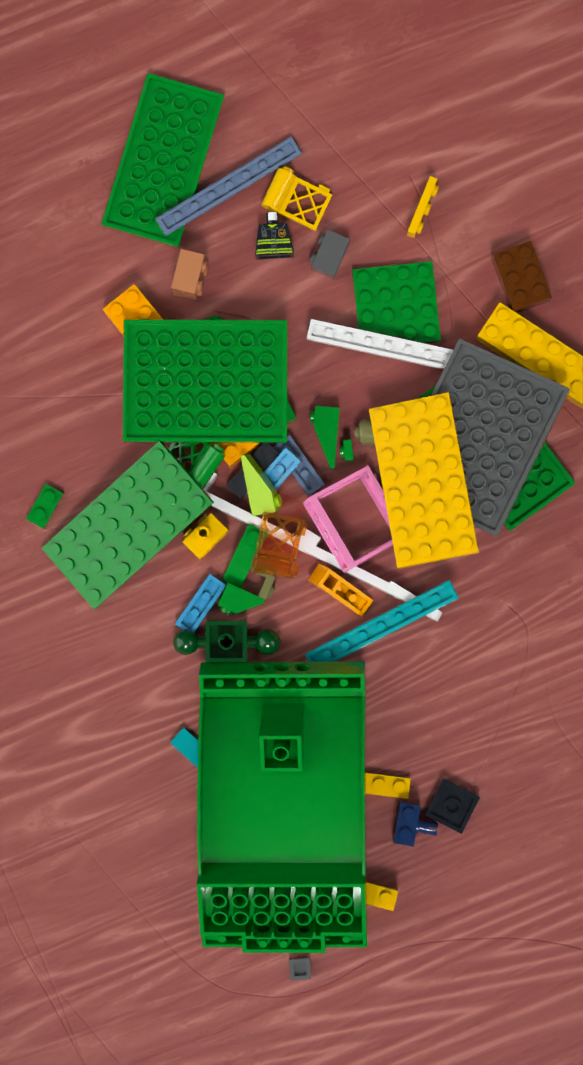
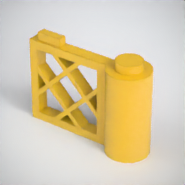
[261,167,332,231]

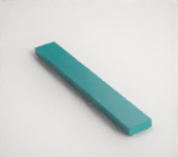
[305,579,459,662]

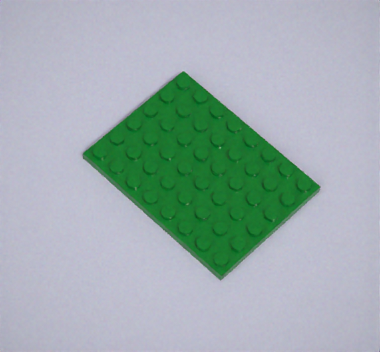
[123,319,287,443]

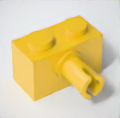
[183,513,229,561]

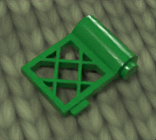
[168,443,226,489]

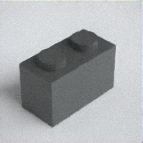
[310,230,350,279]

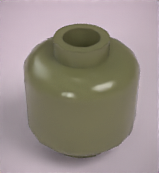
[355,419,375,445]

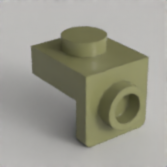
[255,568,276,600]

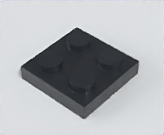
[425,778,480,834]

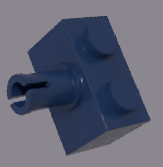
[393,802,438,847]

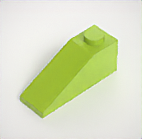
[241,454,282,516]

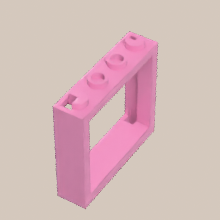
[303,466,393,573]

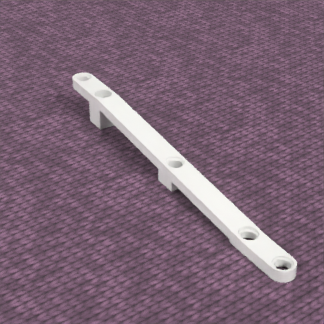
[203,473,443,622]

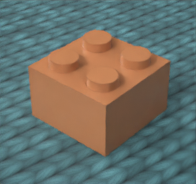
[171,249,209,301]

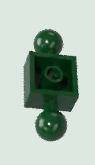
[173,621,281,662]

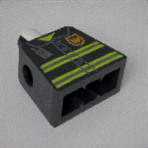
[255,212,294,260]

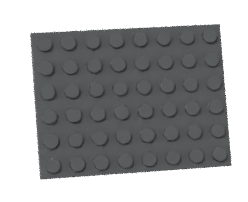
[431,339,570,537]

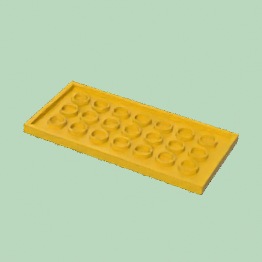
[369,392,479,569]

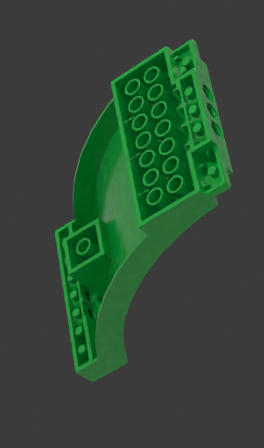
[197,662,367,953]

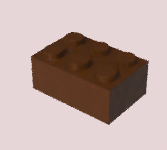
[491,241,552,313]

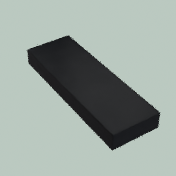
[226,443,280,499]

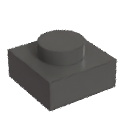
[289,958,311,981]

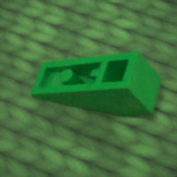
[310,406,340,470]
[222,524,268,588]

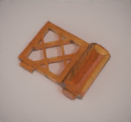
[251,512,307,579]

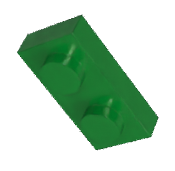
[26,484,64,529]

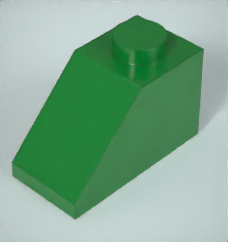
[218,583,265,616]

